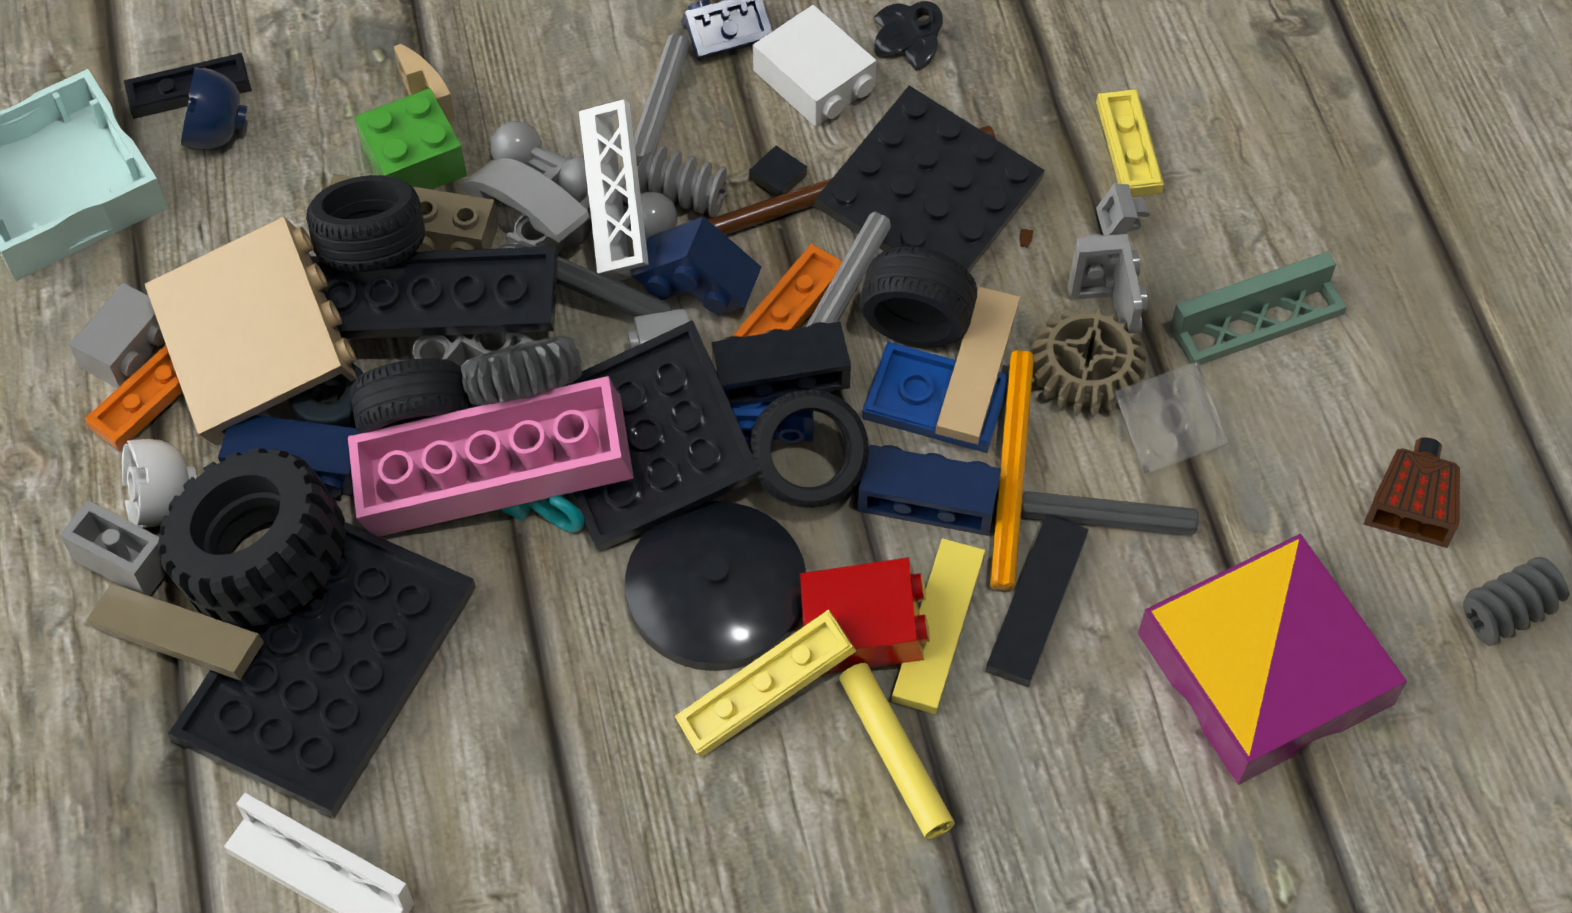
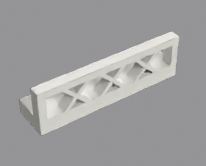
[579,99,649,281]
[224,792,414,913]

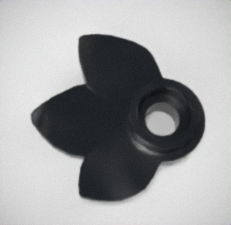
[874,1,943,70]

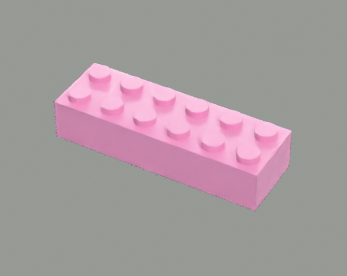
[348,376,634,537]

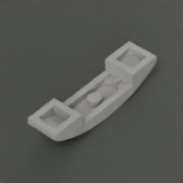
[459,158,590,242]

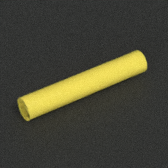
[839,663,955,839]

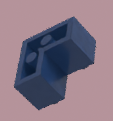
[632,216,762,316]

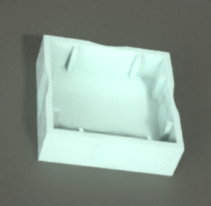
[0,69,168,281]

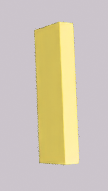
[1096,89,1164,197]

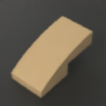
[394,44,456,122]

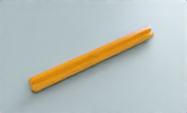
[990,350,1034,591]

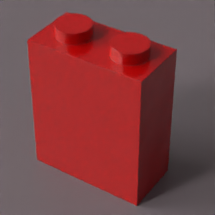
[800,557,930,674]

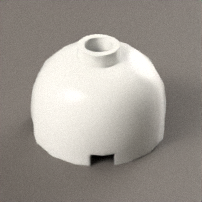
[122,439,197,528]

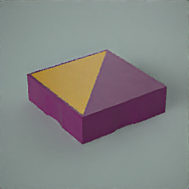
[1138,533,1407,785]

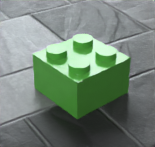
[354,88,467,190]

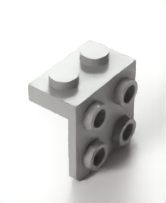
[1068,234,1148,334]

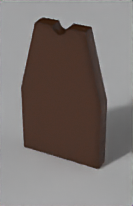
[1020,228,1034,248]

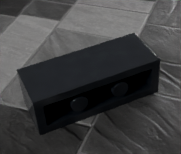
[711,321,851,407]

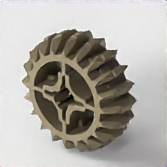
[1030,305,1147,417]

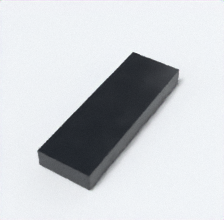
[124,53,252,119]

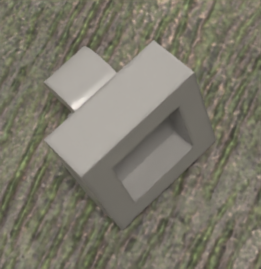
[1096,183,1150,236]

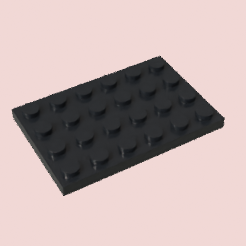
[168,522,476,818]

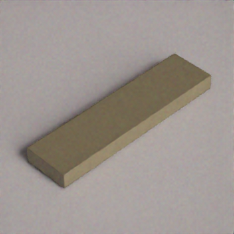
[87,583,264,680]

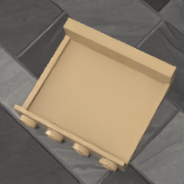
[144,216,357,446]

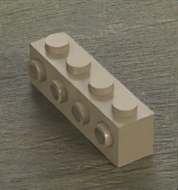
[329,174,499,252]

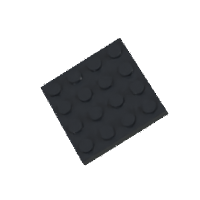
[815,85,1045,272]
[563,320,760,552]

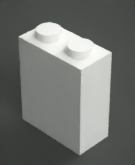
[753,5,877,127]

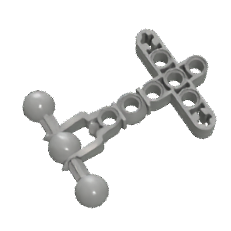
[412,121,678,366]

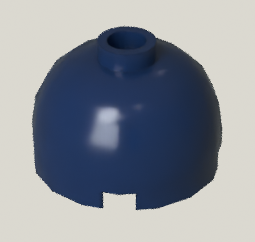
[181,67,248,150]

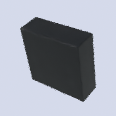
[749,145,807,197]

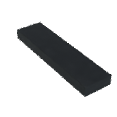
[985,514,1089,687]

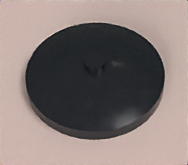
[625,501,806,671]

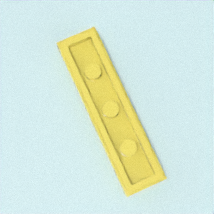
[892,538,985,715]
[675,610,856,757]

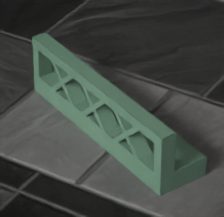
[1170,252,1347,367]

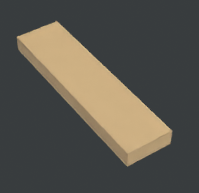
[935,287,1020,445]

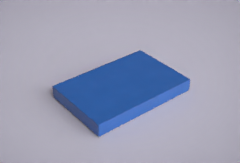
[862,342,1009,453]

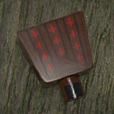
[1363,437,1460,548]

